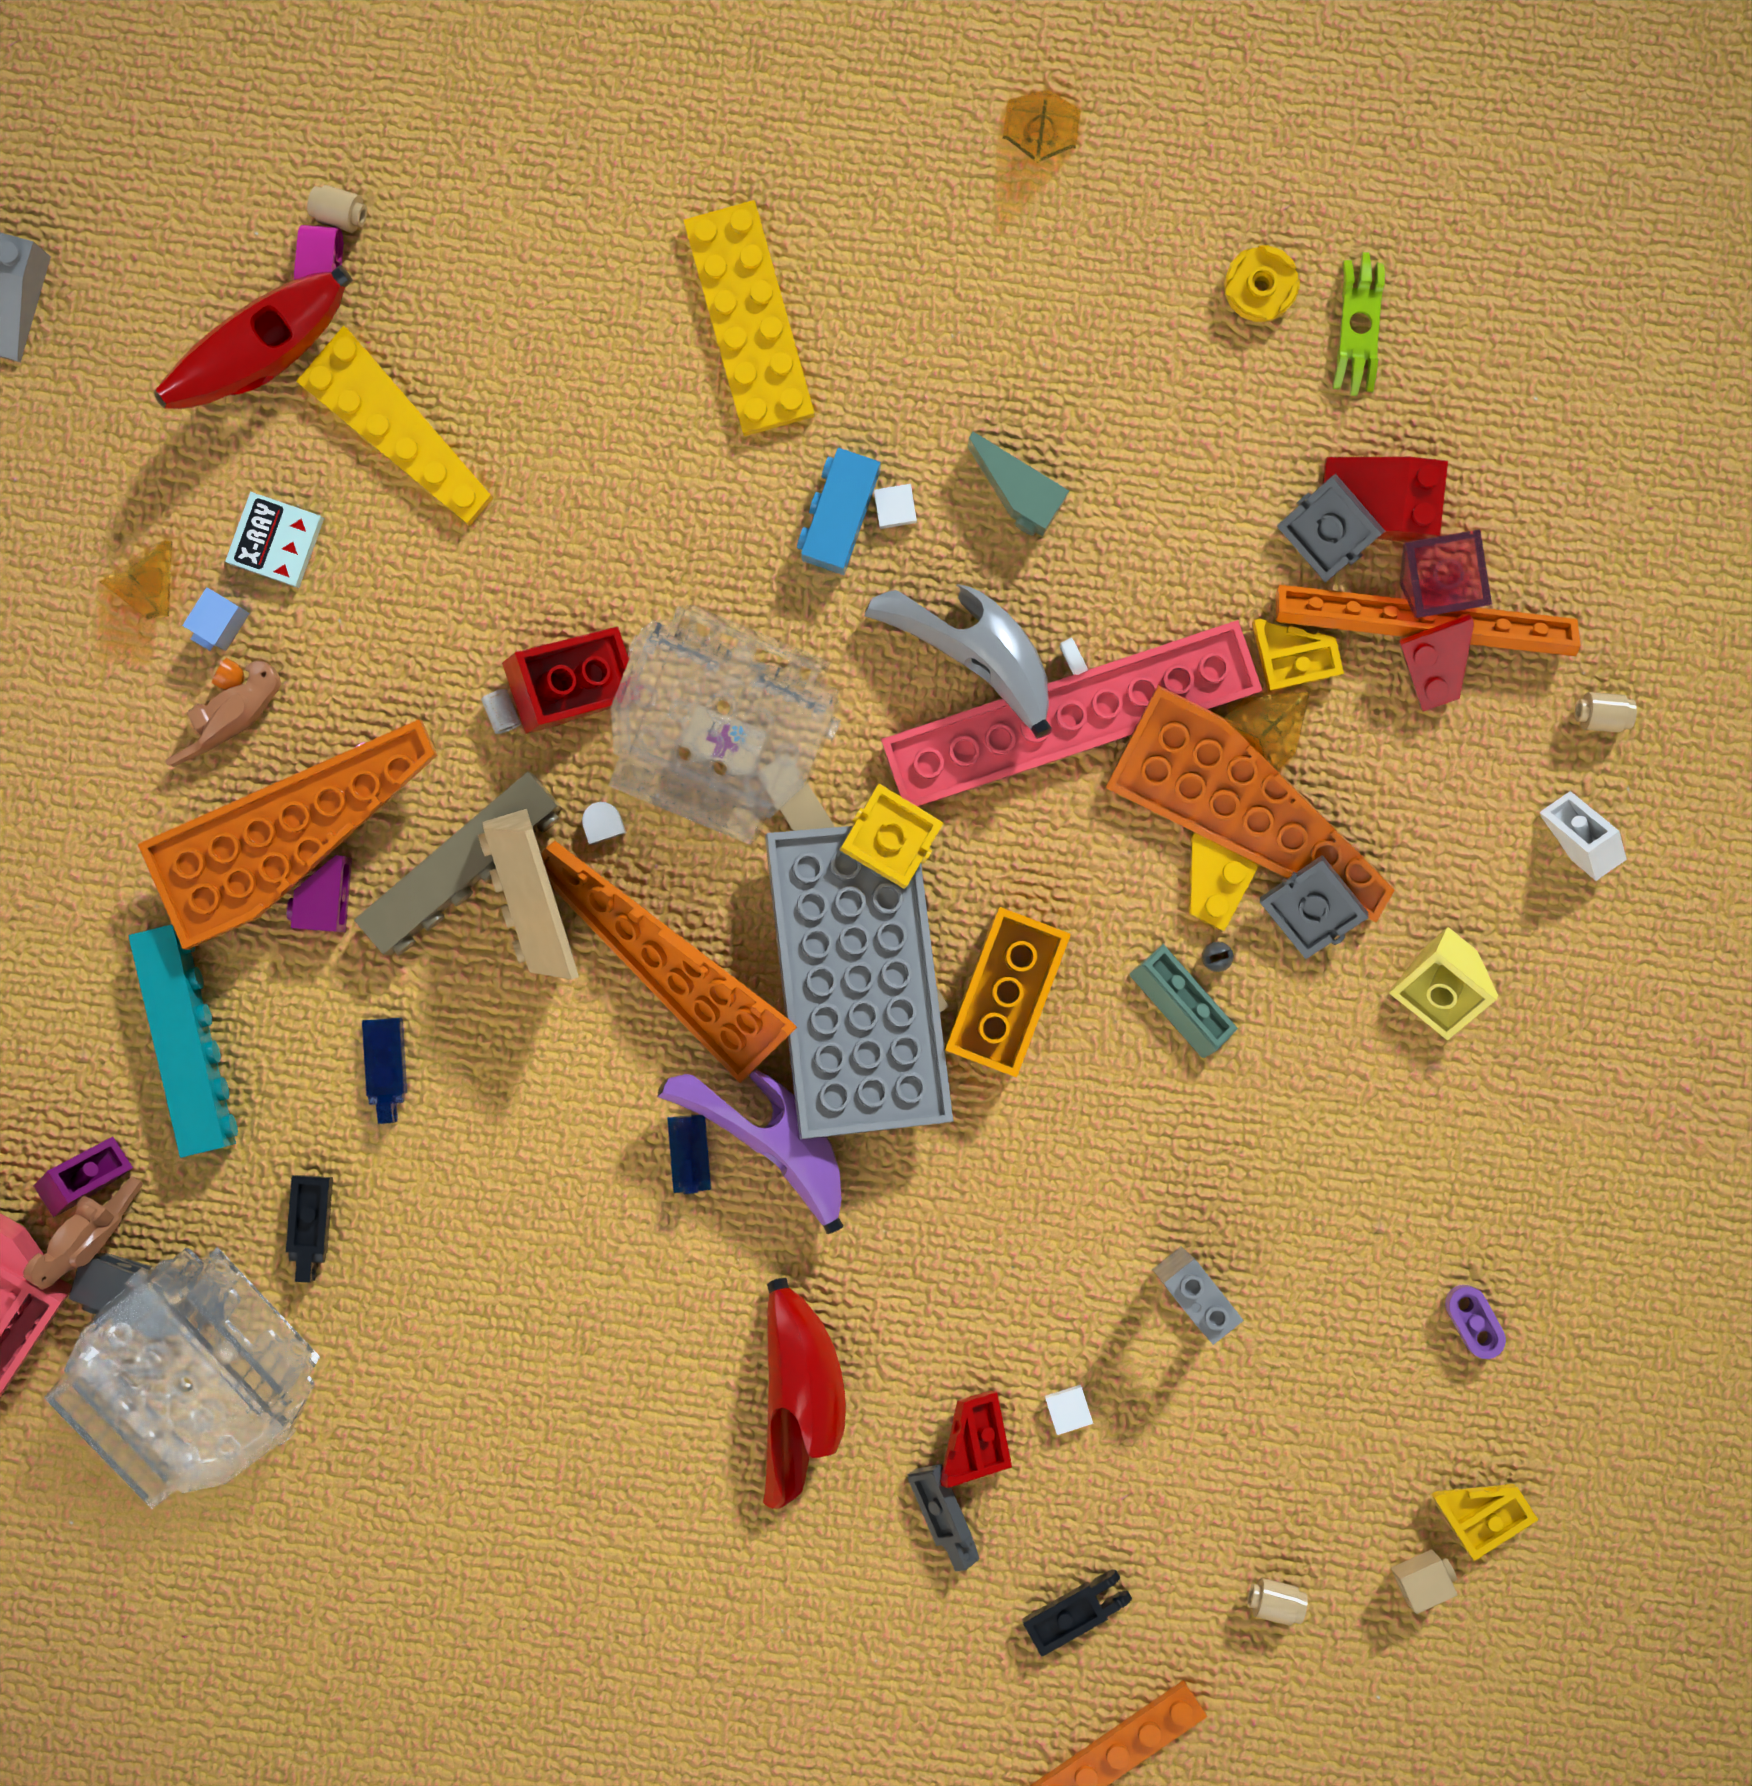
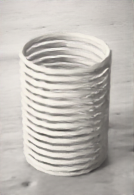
[481,689,521,734]

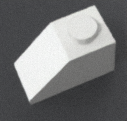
[1540,791,1627,881]

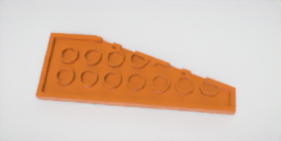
[1105,685,1395,923]

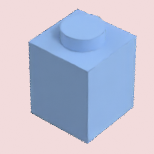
[182,587,250,651]

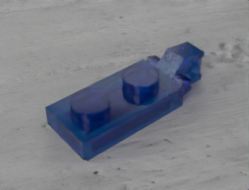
[362,1018,407,1124]

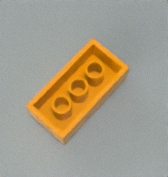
[944,907,1071,1078]

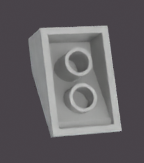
[0,233,51,363]

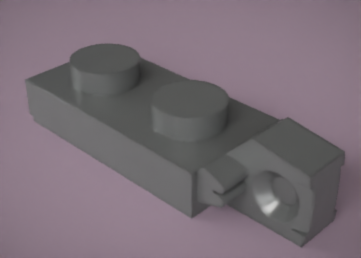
[907,1464,979,1571]

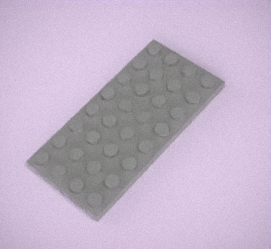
[765,826,953,1140]

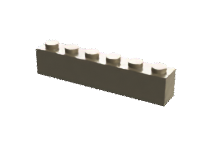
[354,772,563,956]

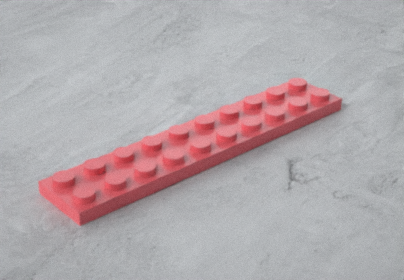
[881,620,1263,807]

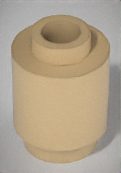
[307,185,367,233]
[1575,692,1637,733]
[1247,1578,1308,1626]

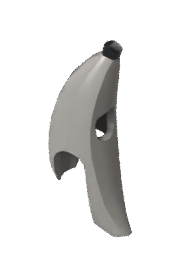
[864,584,1052,739]

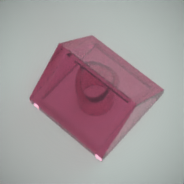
[1400,529,1492,618]

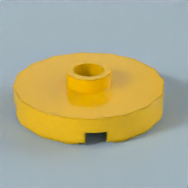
[1224,245,1300,322]

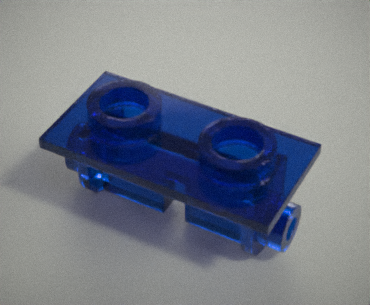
[667,1114,711,1194]

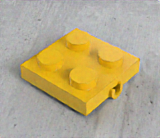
[839,784,944,889]

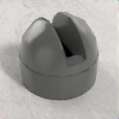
[1202,942,1234,972]

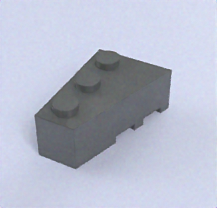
[68,1253,220,1339]

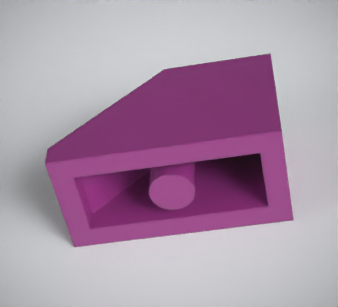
[287,855,352,932]
[33,1137,133,1218]

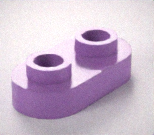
[1445,1285,1506,1359]

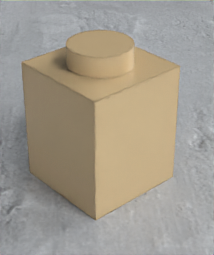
[1391,1549,1458,1614]

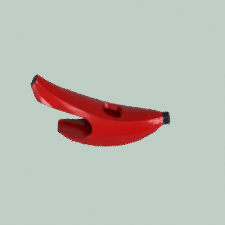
[154,265,353,409]
[763,1278,846,1509]

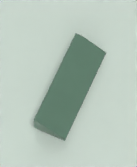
[1130,944,1238,1058]

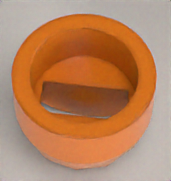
[211,658,245,690]

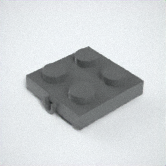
[1277,474,1385,583]
[1260,855,1369,959]

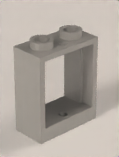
[1152,1246,1244,1345]

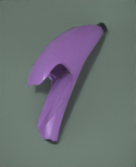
[657,1070,844,1234]

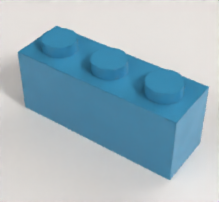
[797,448,881,575]

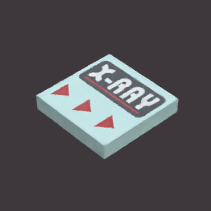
[225,491,324,588]

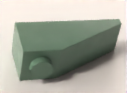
[968,432,1069,537]

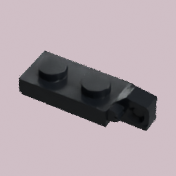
[286,1175,333,1283]

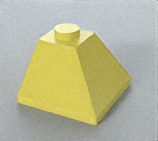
[1389,927,1498,1040]

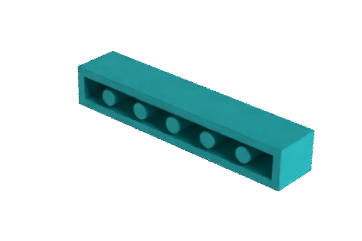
[128,924,238,1158]

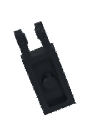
[1022,1569,1132,1657]

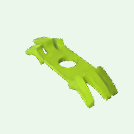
[1333,252,1385,396]

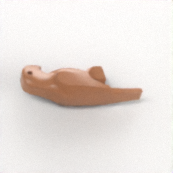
[165,661,282,767]
[23,1176,143,1289]

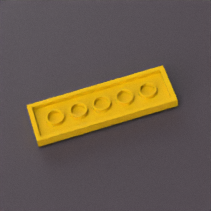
[683,200,815,437]

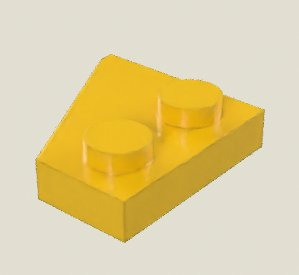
[1252,619,1344,692]
[1189,832,1259,932]
[1431,1484,1538,1561]

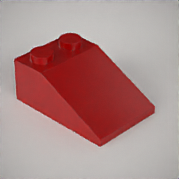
[1323,456,1448,545]
[502,626,642,734]

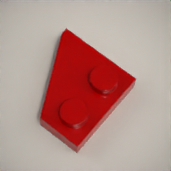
[940,1391,1012,1488]

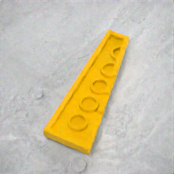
[296,325,494,526]

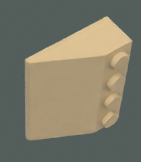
[478,809,579,980]

